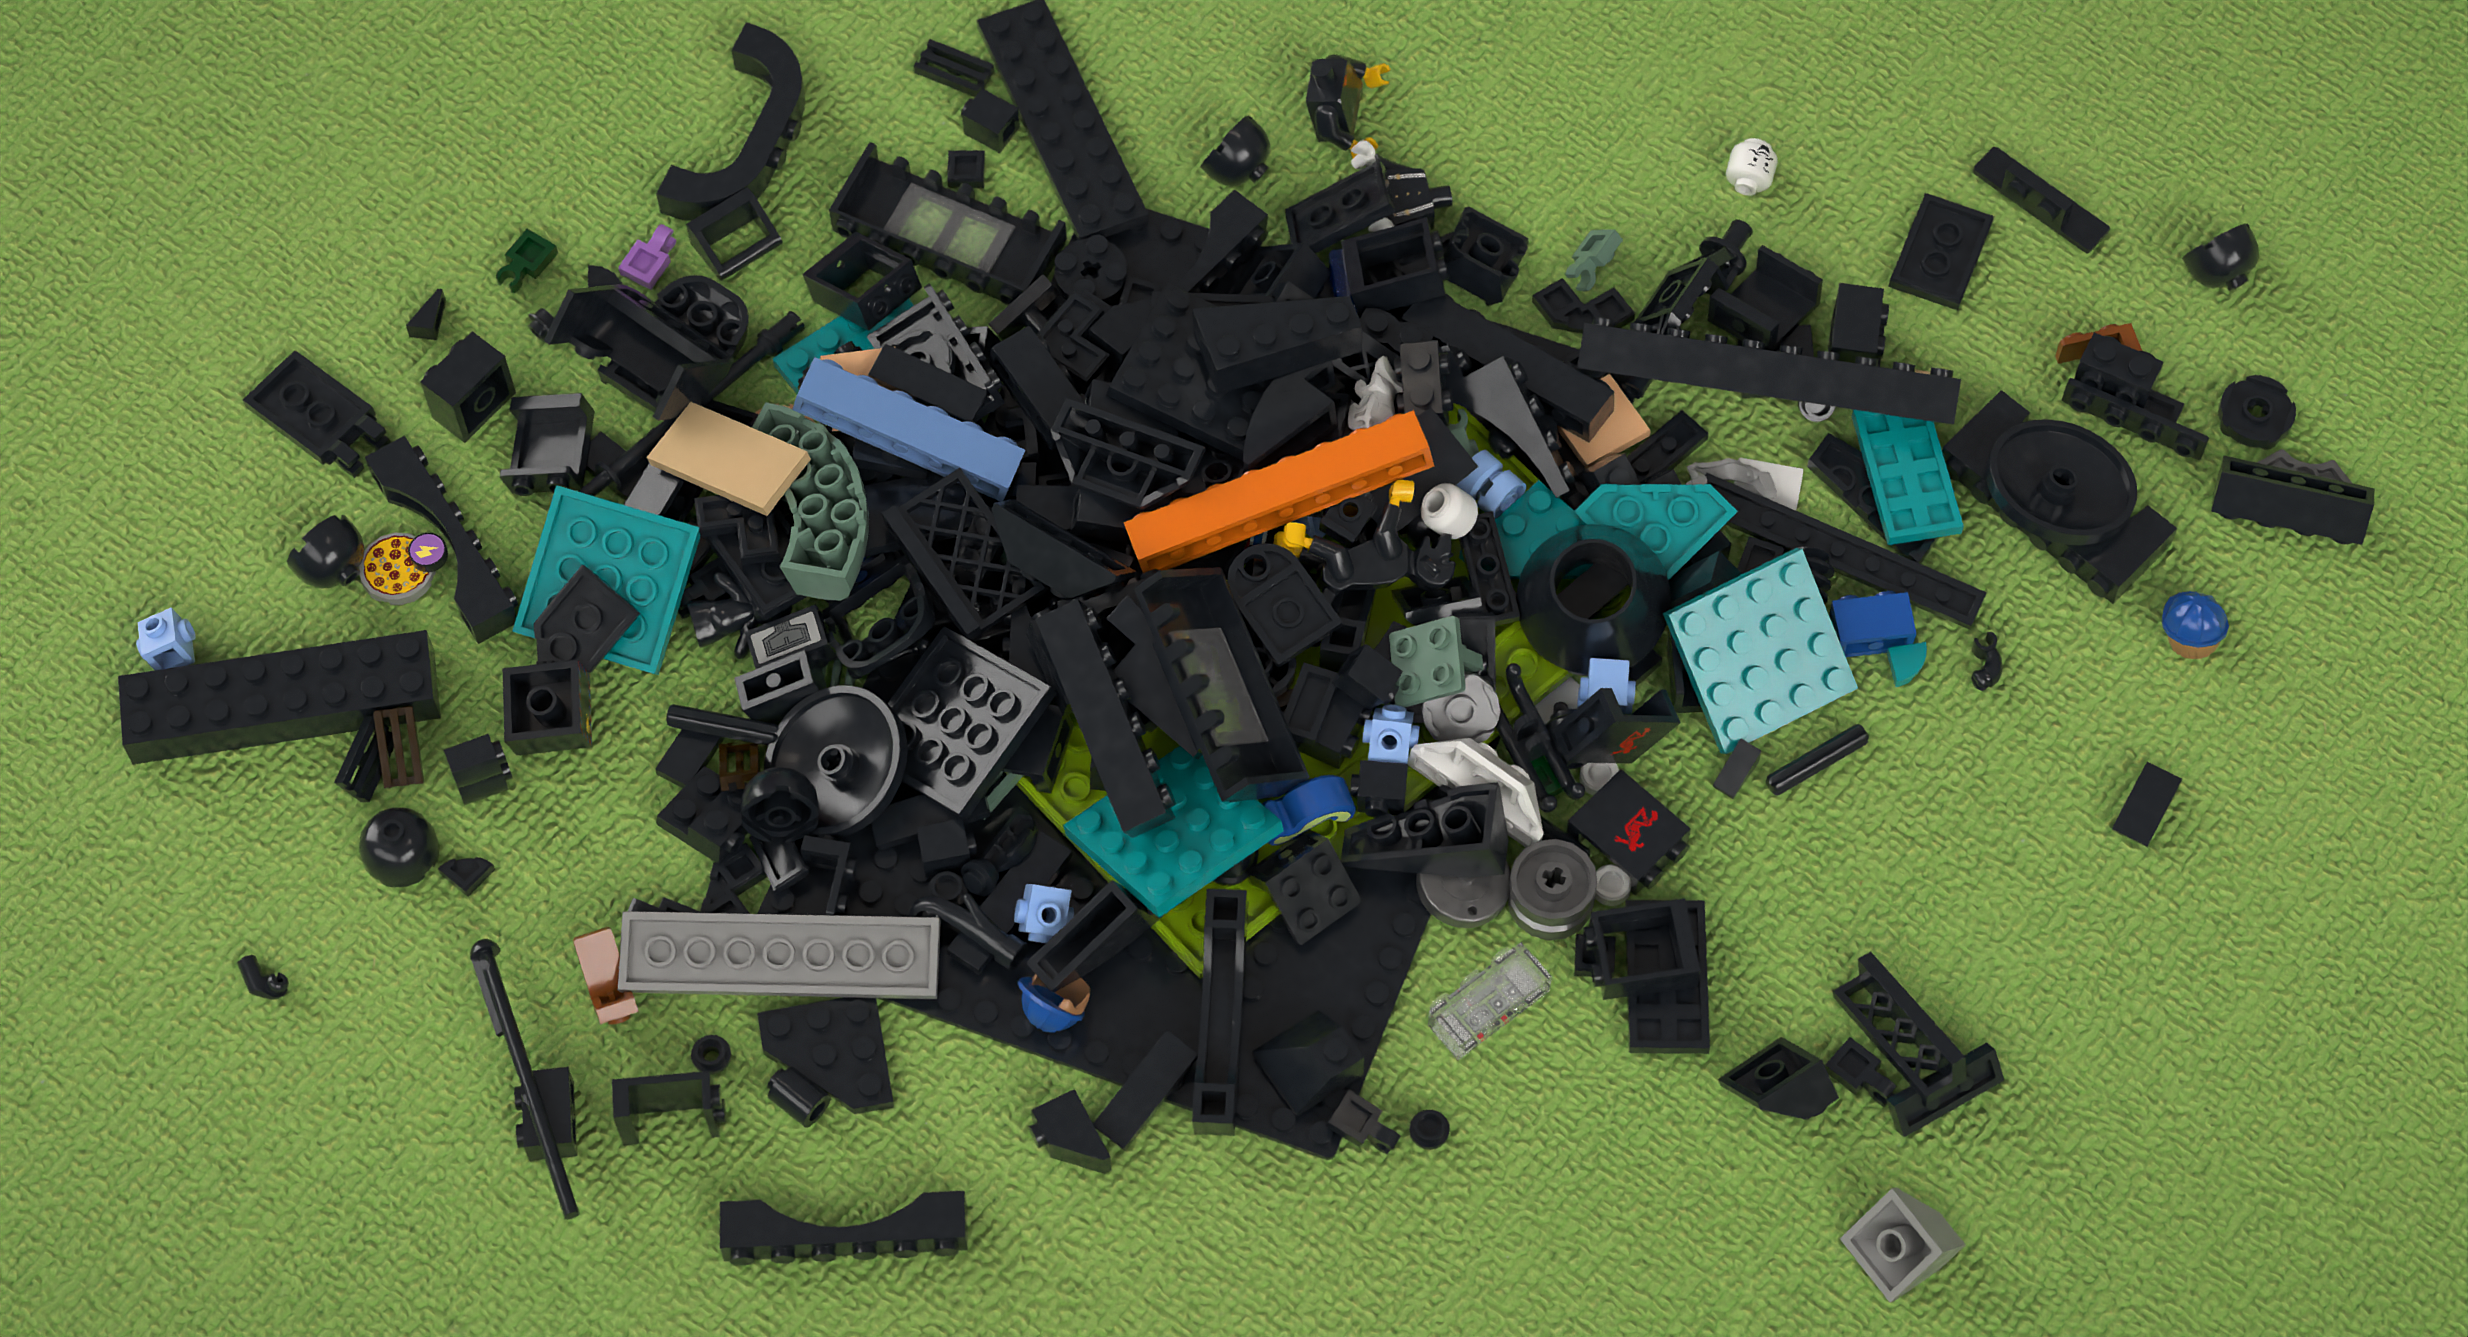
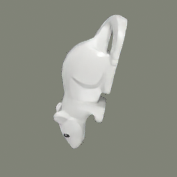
[1348,356,1403,431]

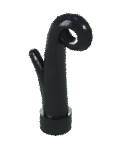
[908,893,1029,971]

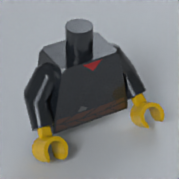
[1306,55,1390,158]

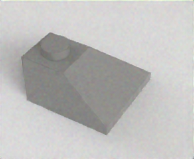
[1840,1187,1965,1303]

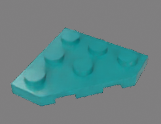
[1459,480,1593,579]
[1574,484,1738,580]

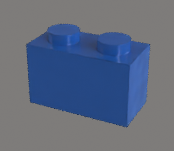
[1829,591,1916,657]

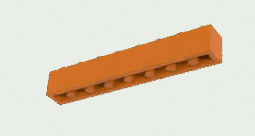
[1123,410,1434,574]

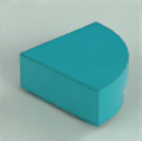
[1887,642,1927,687]

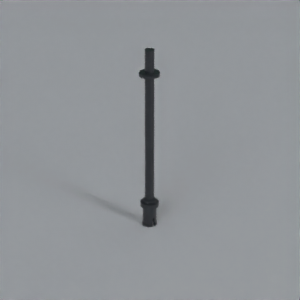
[578,311,805,496]

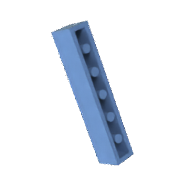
[792,357,1025,502]

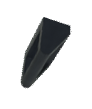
[686,187,783,281]

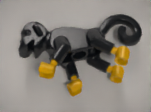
[1273,479,1456,606]

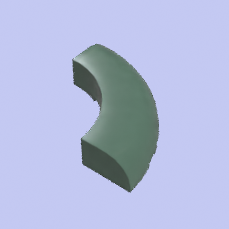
[752,402,869,601]

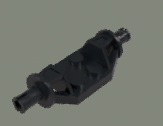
[1622,219,1753,399]

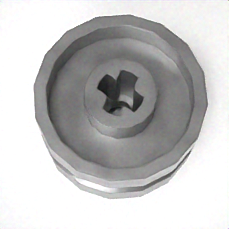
[1508,839,1597,940]

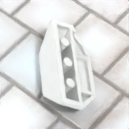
[1407,738,1544,847]

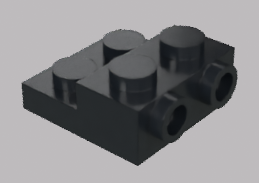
[656,766,748,864]

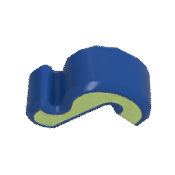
[1262,775,1356,845]

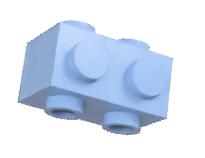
[1577,658,1636,715]

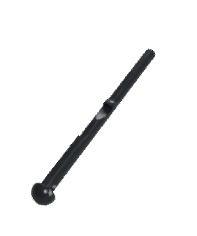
[470,939,580,1220]

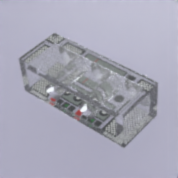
[1428,942,1552,1060]

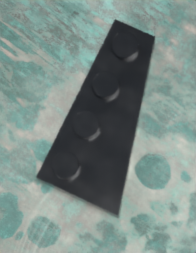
[1807,433,1940,564]

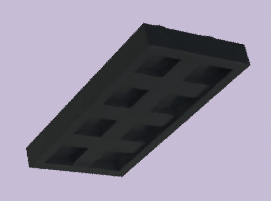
[1625,900,1710,1054]

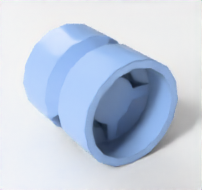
[1455,450,1526,519]

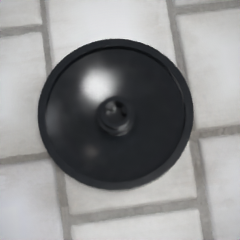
[1986,419,2138,545]
[764,685,907,838]

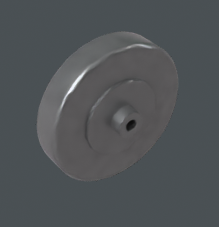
[1416,861,1511,928]

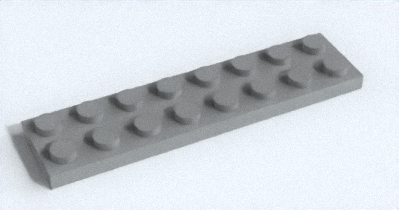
[618,912,941,999]

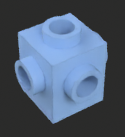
[136,607,196,670]
[1363,704,1420,764]
[1014,884,1074,943]

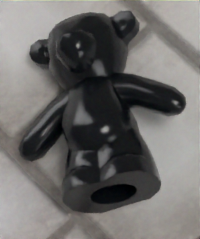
[687,572,792,659]

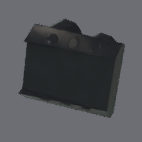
[1442,207,1529,306]

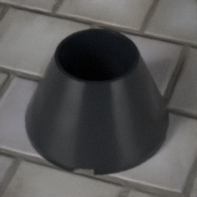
[1516,524,1671,676]

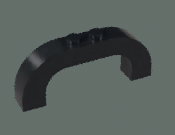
[656,22,805,221]

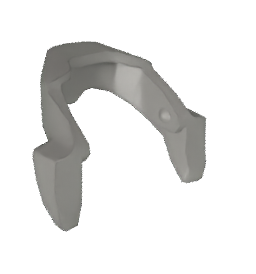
[1685,458,1777,499]

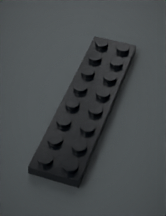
[976,0,1149,240]

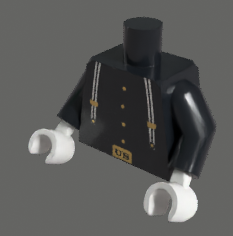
[1351,140,1453,232]

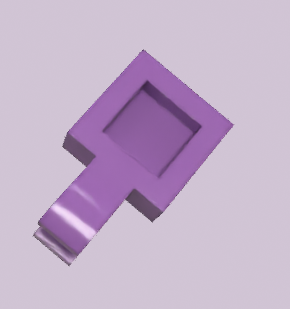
[618,224,676,290]

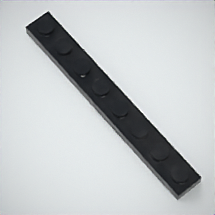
[1705,472,1987,630]

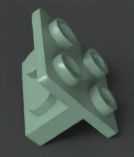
[1389,616,1483,708]

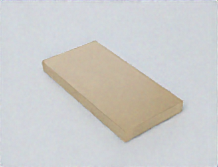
[647,402,811,516]

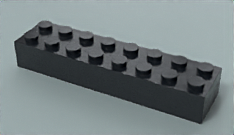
[118,630,441,765]

